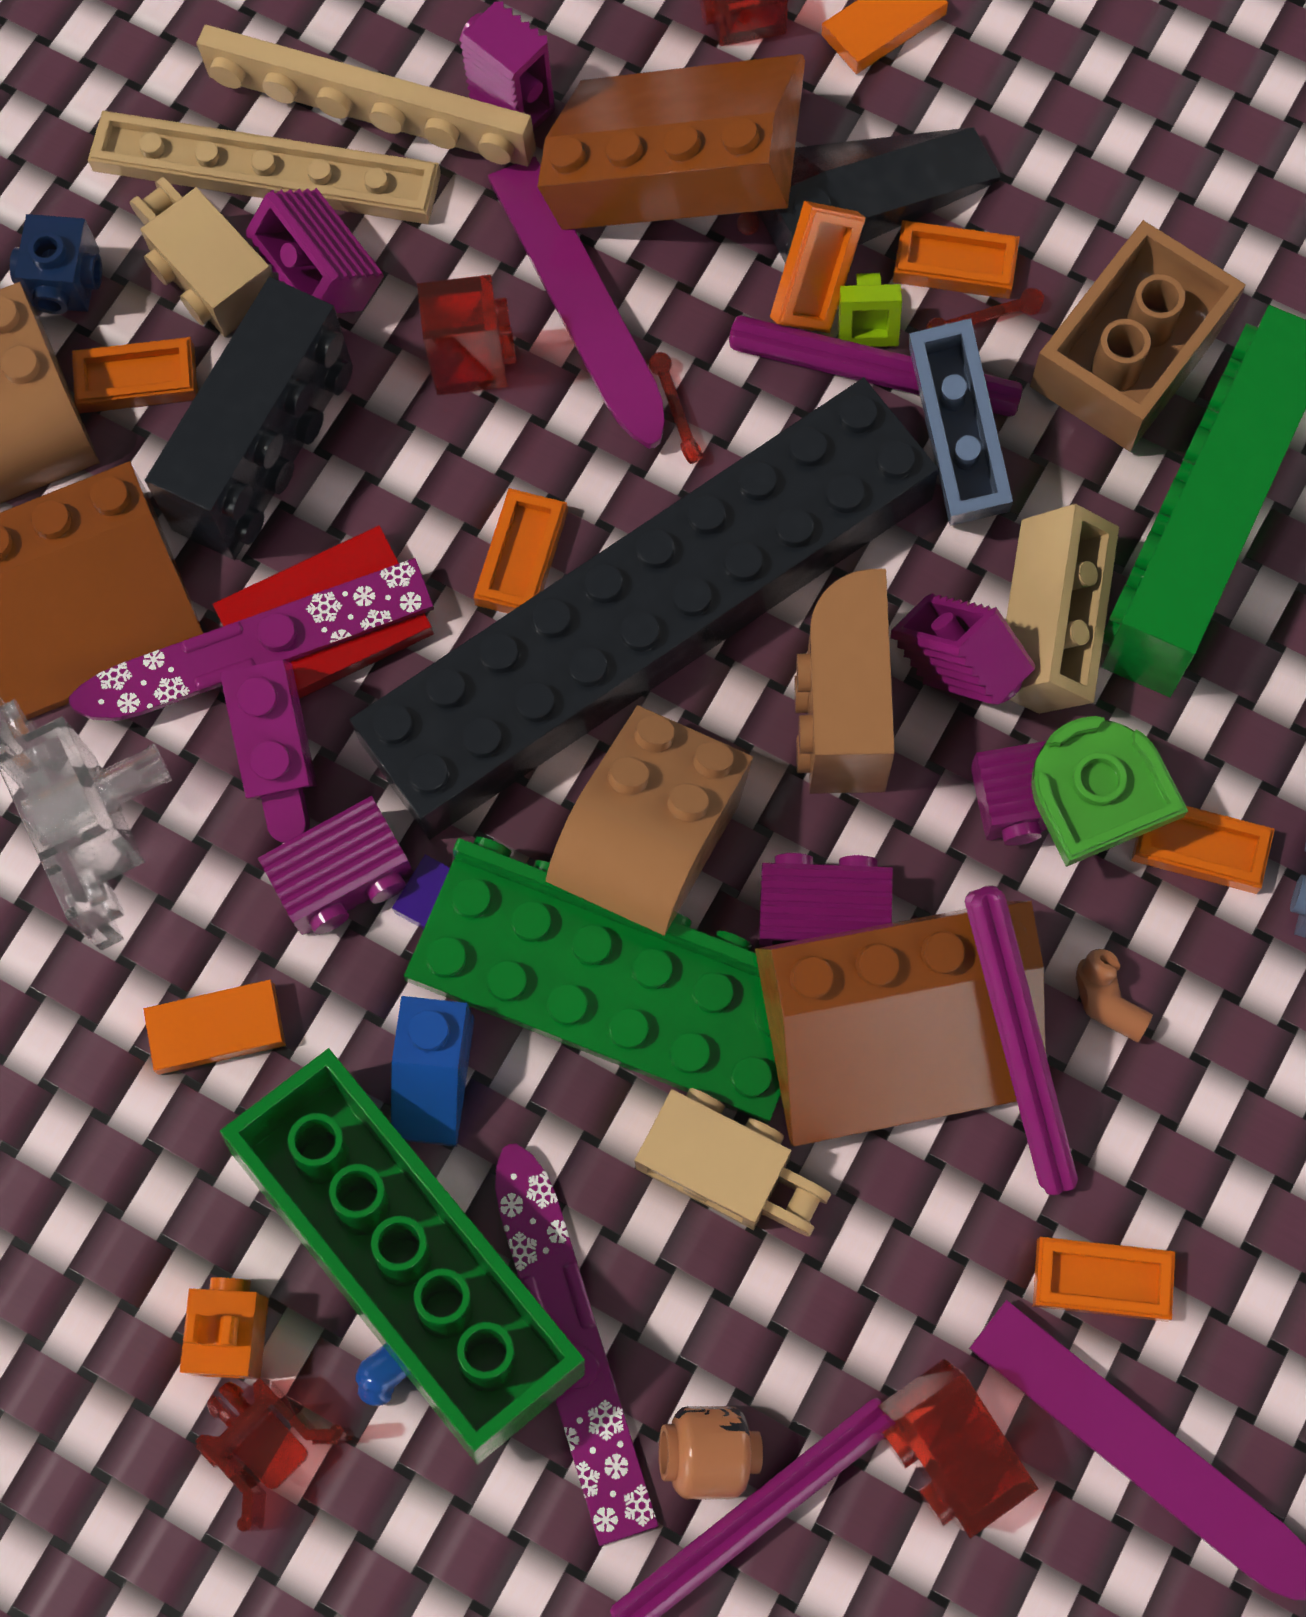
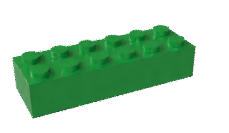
[1101,305,1306,698]
[220,1048,585,1465]

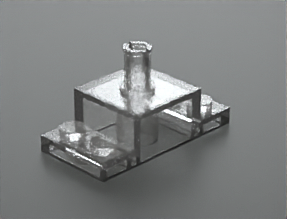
[0,697,173,951]

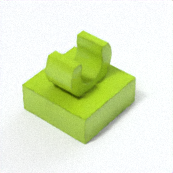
[838,273,902,347]

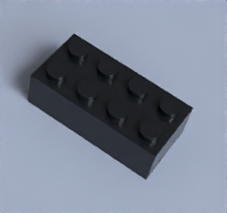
[144,276,353,560]

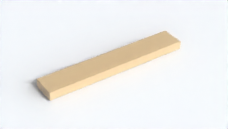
[88,110,441,225]

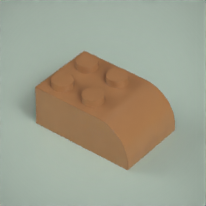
[1030,220,1246,452]
[0,282,100,504]
[794,569,895,794]
[545,705,754,936]

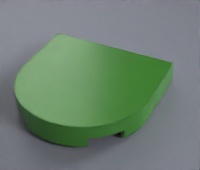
[1031,716,1188,867]

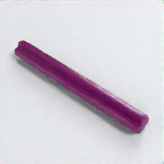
[729,315,1023,417]
[964,886,1078,1195]
[610,1398,897,1617]

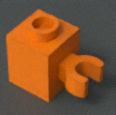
[180,1277,269,1380]

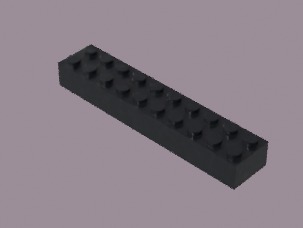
[349,377,939,840]

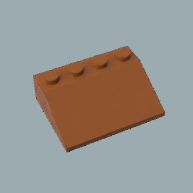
[537,54,805,230]
[0,461,204,731]
[755,901,1046,1147]

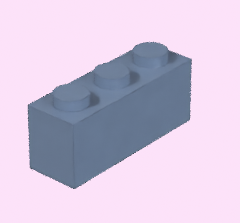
[909,318,1013,526]

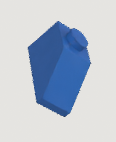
[391,996,475,1147]

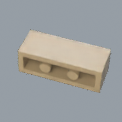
[1006,504,1119,714]

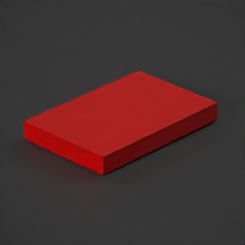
[212,525,434,699]

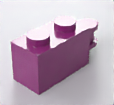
[219,659,317,843]

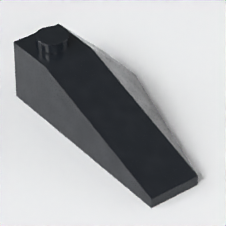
[758,127,1001,263]

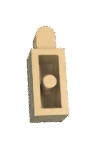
[129,177,274,337]
[634,1088,831,1237]

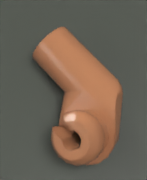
[1075,949,1153,1043]

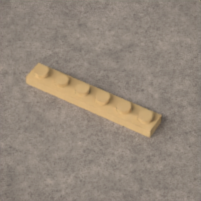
[196,24,536,166]

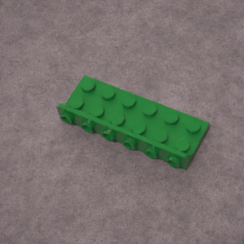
[404,837,781,1124]

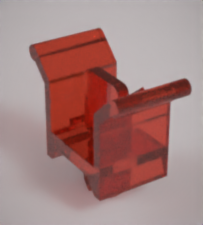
[195,1377,354,1532]

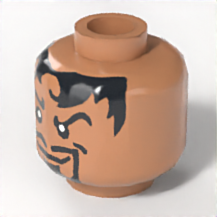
[659,1406,763,1499]

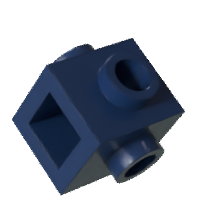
[10,214,102,315]

